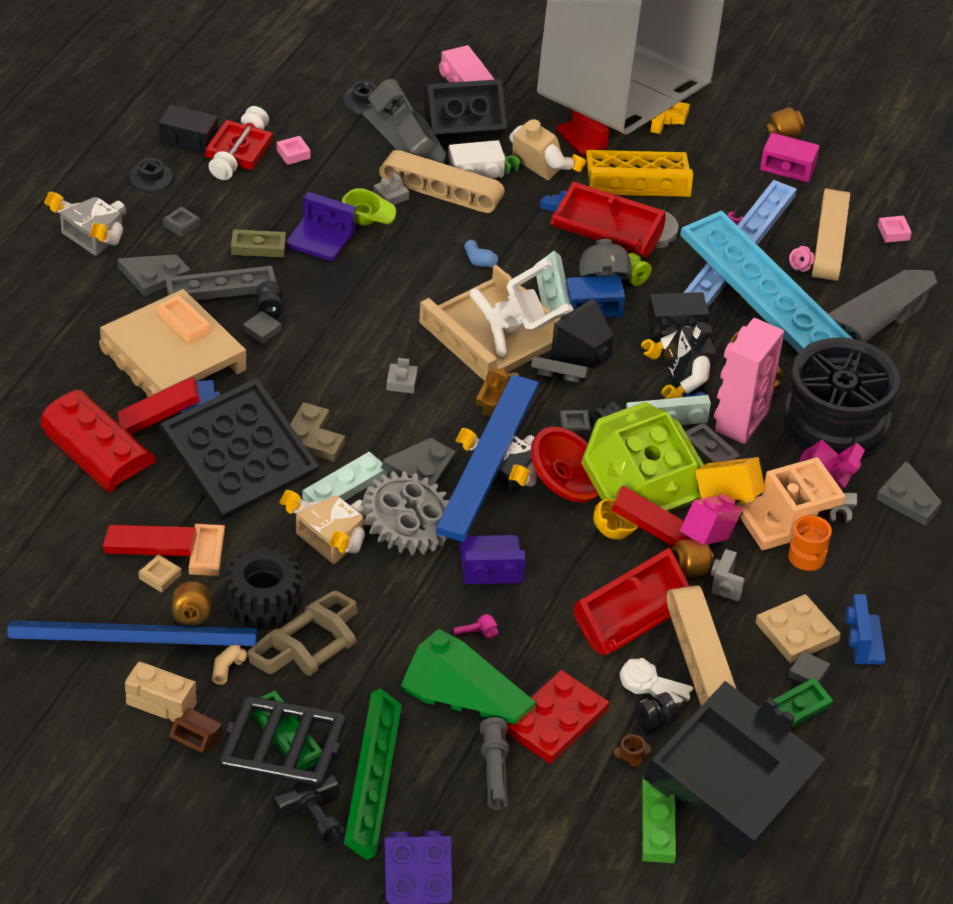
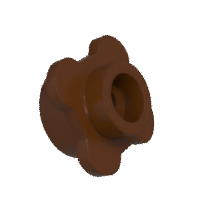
[614,734,651,767]

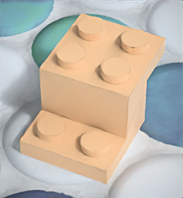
[736,457,846,550]

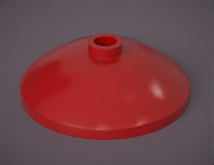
[531,427,599,503]

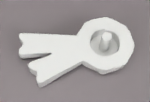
[620,658,693,707]

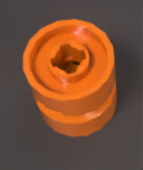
[788,515,832,571]

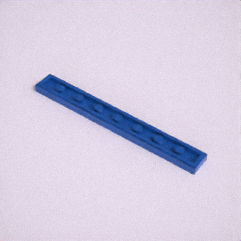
[436,374,539,542]
[8,620,257,646]

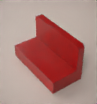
[556,110,609,157]

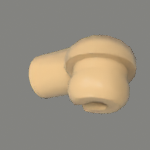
[212,645,247,685]

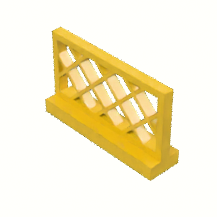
[586,150,693,197]

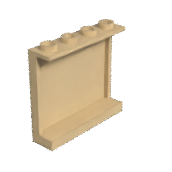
[419,265,560,381]
[99,289,246,397]

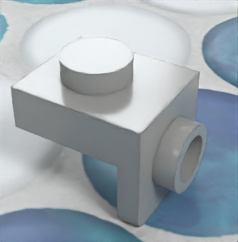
[711,549,744,601]

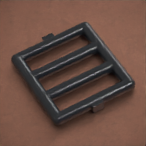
[218,696,346,786]

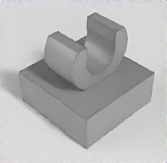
[373,173,409,205]
[386,358,418,394]
[826,493,857,523]

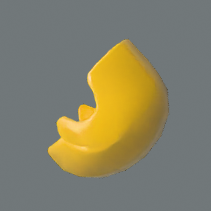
[593,499,638,540]

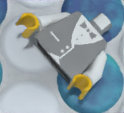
[44,192,126,256]

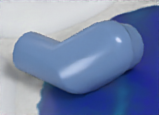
[464,240,498,267]

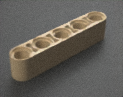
[379,150,505,213]
[812,188,850,281]
[667,585,736,706]

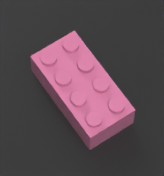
[714,318,784,444]

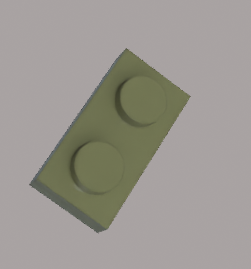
[231,229,286,257]

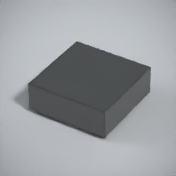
[163,207,200,237]
[243,311,282,344]
[559,410,591,437]
[788,651,830,684]

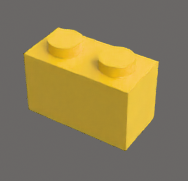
[695,457,766,504]

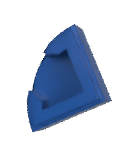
[540,191,567,212]

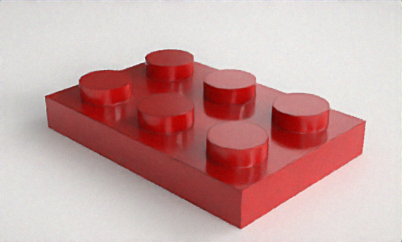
[506,670,610,764]

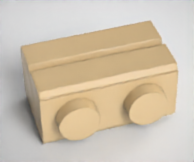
[125,661,197,722]

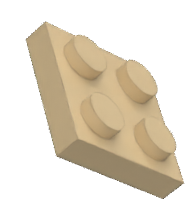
[756,594,841,663]

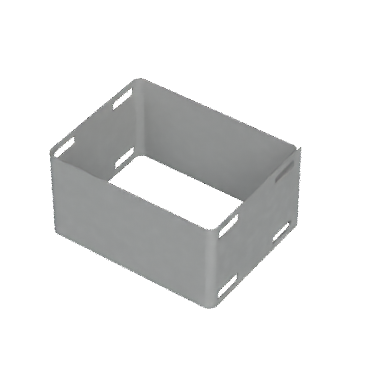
[537,0,724,134]

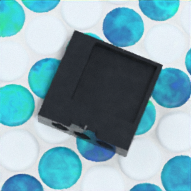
[643,681,826,858]

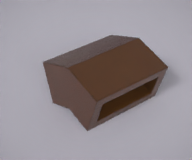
[169,708,222,753]

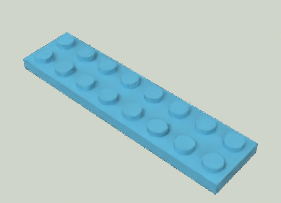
[680,210,853,353]

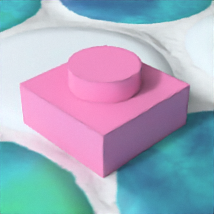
[277,136,310,165]
[878,216,912,243]

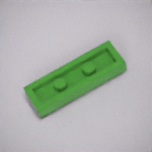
[642,776,676,863]

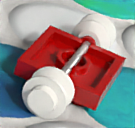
[205,106,273,180]

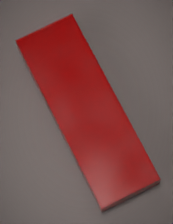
[118,377,200,434]
[611,485,693,546]
[103,525,197,556]

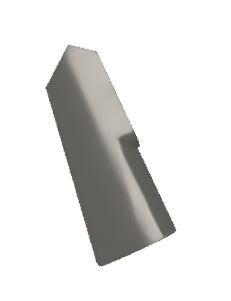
[363,79,446,163]
[828,270,937,343]

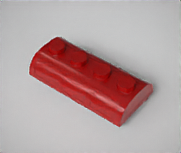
[550,182,666,257]
[40,390,156,492]
[574,547,690,655]

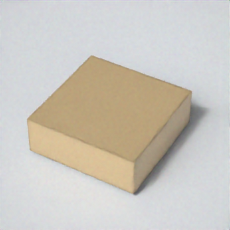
[139,555,181,593]

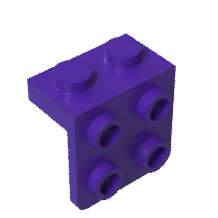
[287,192,356,261]
[460,535,525,584]
[383,831,452,904]

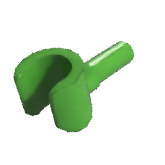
[503,152,520,174]

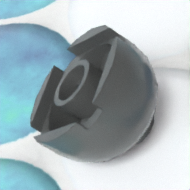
[579,239,632,281]

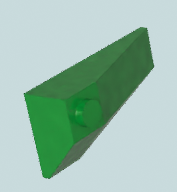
[401,629,536,724]

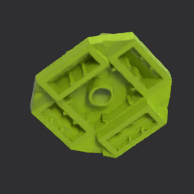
[581,401,704,513]

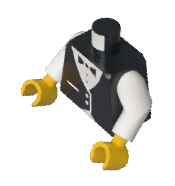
[641,322,716,399]
[455,428,538,498]

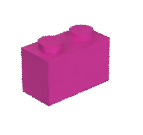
[760,133,820,182]
[680,494,743,545]

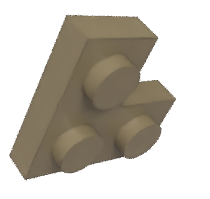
[290,402,345,462]

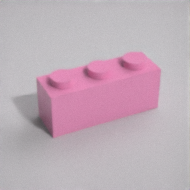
[439,45,494,83]

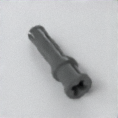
[480,717,509,810]

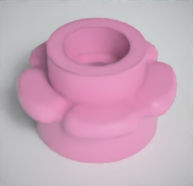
[789,246,815,272]

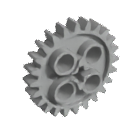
[361,471,450,555]

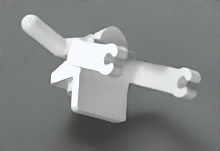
[470,259,574,357]

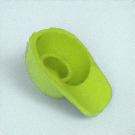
[342,188,396,225]

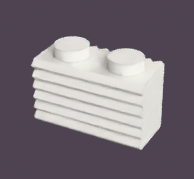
[448,140,505,179]

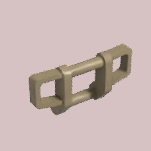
[248,591,358,676]

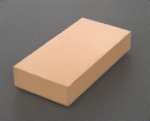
[156,295,211,343]
[189,524,225,576]

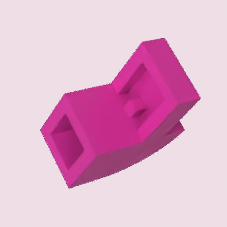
[798,440,865,489]

